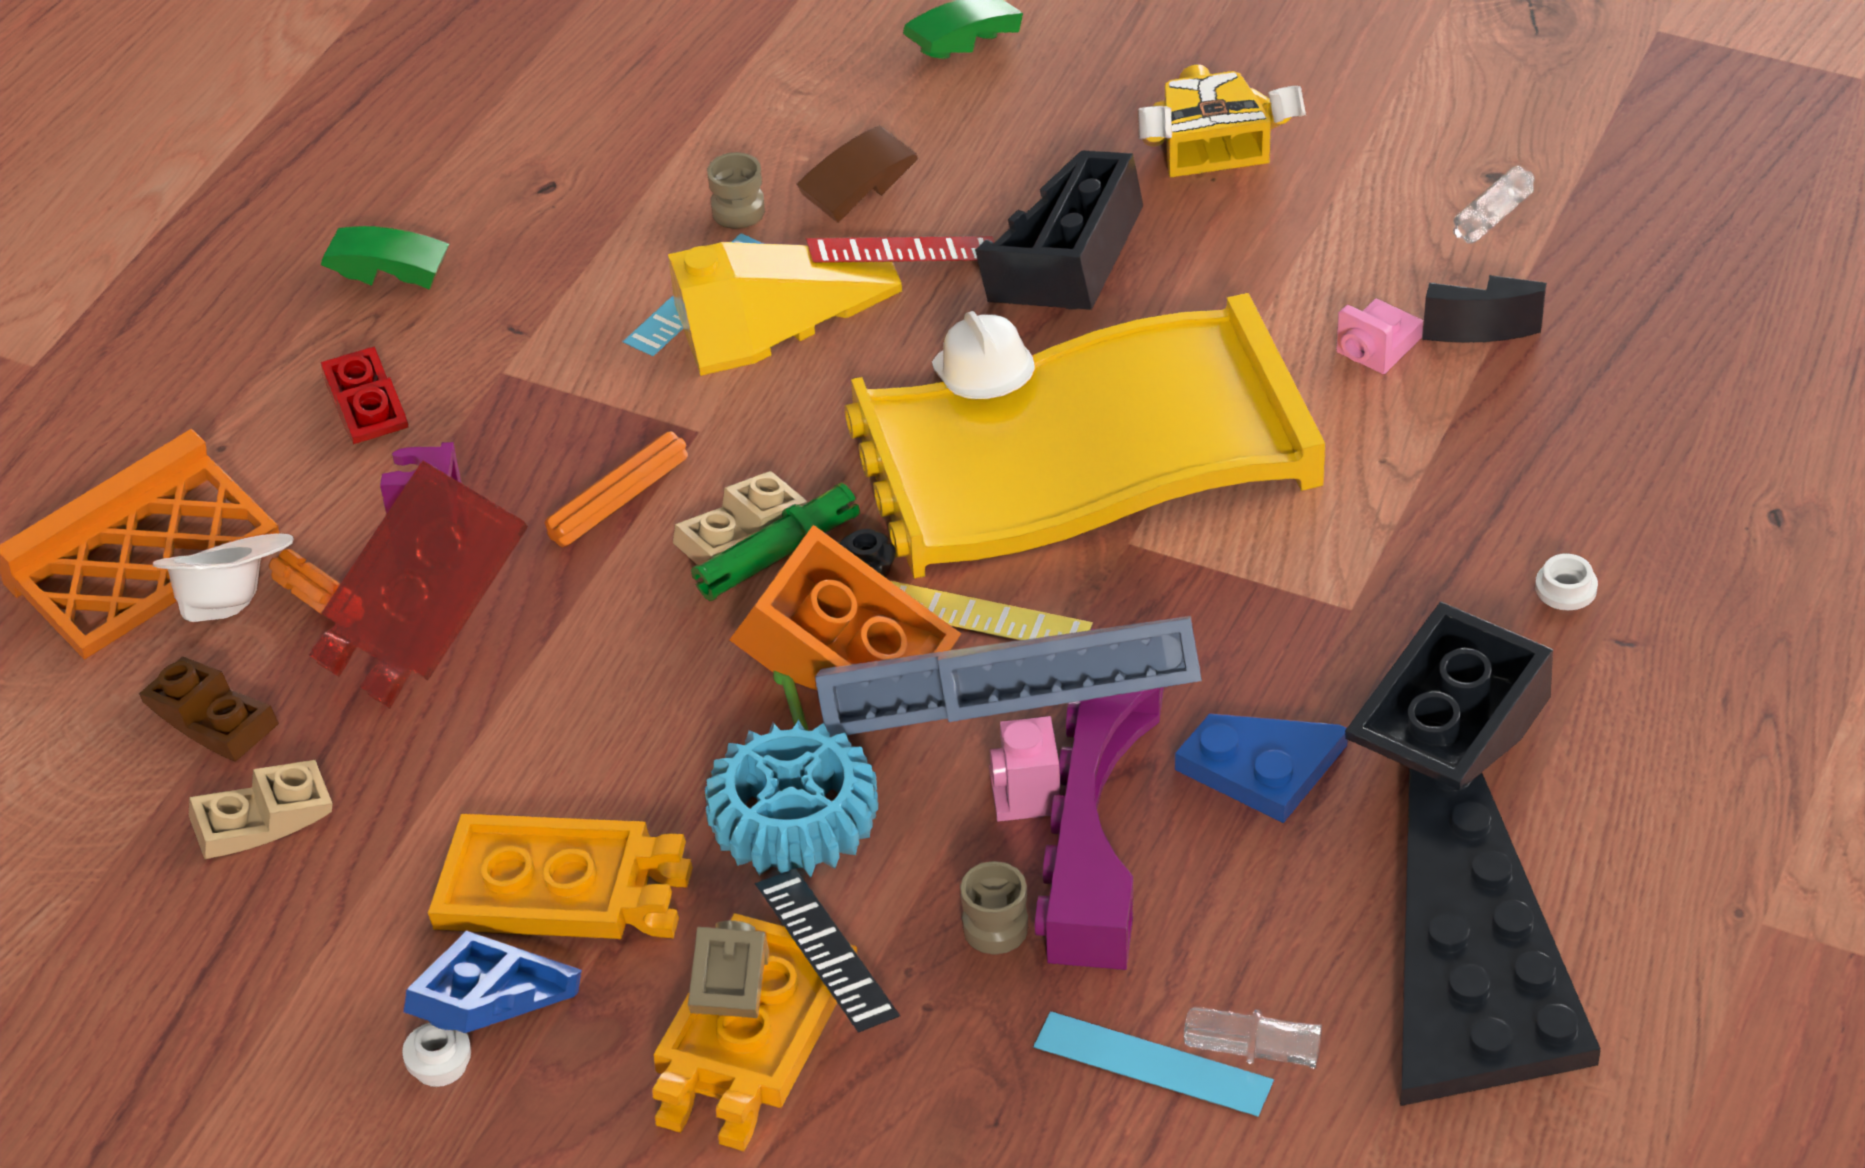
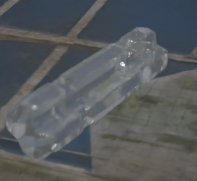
[1453,166,1535,243]

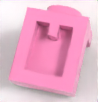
[1337,298,1423,374]

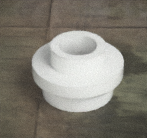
[1535,554,1598,610]
[402,1023,471,1087]

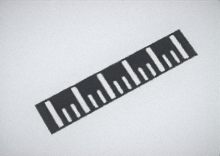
[755,868,900,1033]

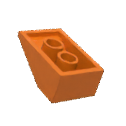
[729,525,961,691]

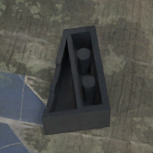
[975,150,1144,310]

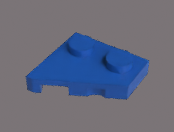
[1175,714,1348,823]
[404,931,582,1033]

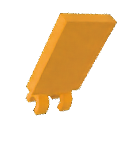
[428,814,693,939]
[652,913,857,1151]

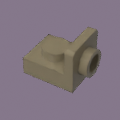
[688,921,769,1018]

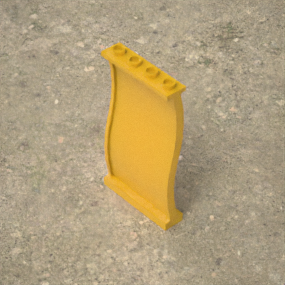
[844,293,1325,579]

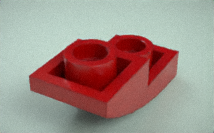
[320,346,409,444]

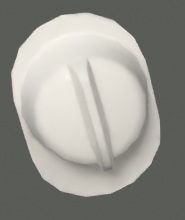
[932,311,1035,399]
[153,534,294,622]

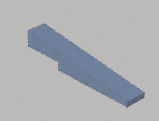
[815,616,1202,737]

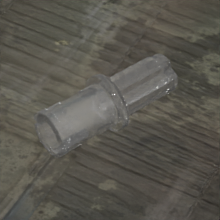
[1184,1007,1322,1069]

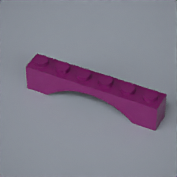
[1035,629,1164,970]

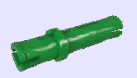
[691,482,860,601]

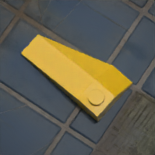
[668,242,902,376]

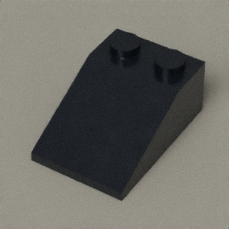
[1345,601,1553,790]

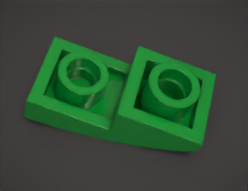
[903,0,1023,59]
[320,226,449,290]

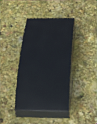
[1423,275,1547,343]

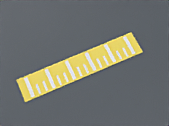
[891,581,1093,640]

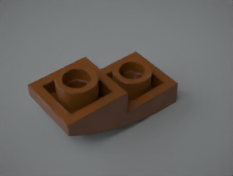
[796,125,919,223]
[139,656,279,762]

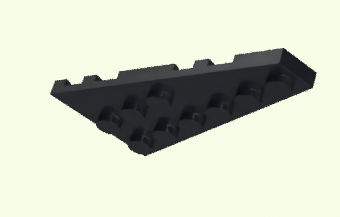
[1400,768,1601,1106]

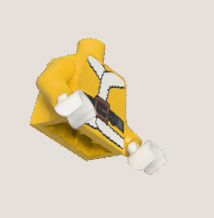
[1138,65,1306,178]

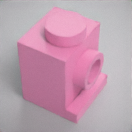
[989,716,1060,822]

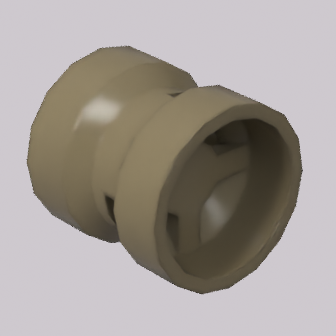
[707,152,765,229]
[960,861,1028,955]

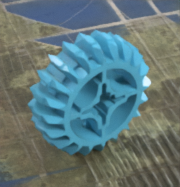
[705,719,879,877]

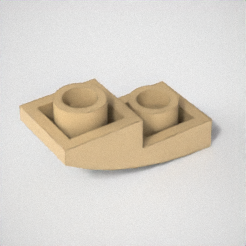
[673,471,807,565]
[189,760,333,859]

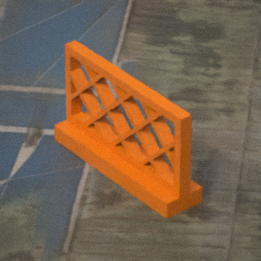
[0,428,279,660]

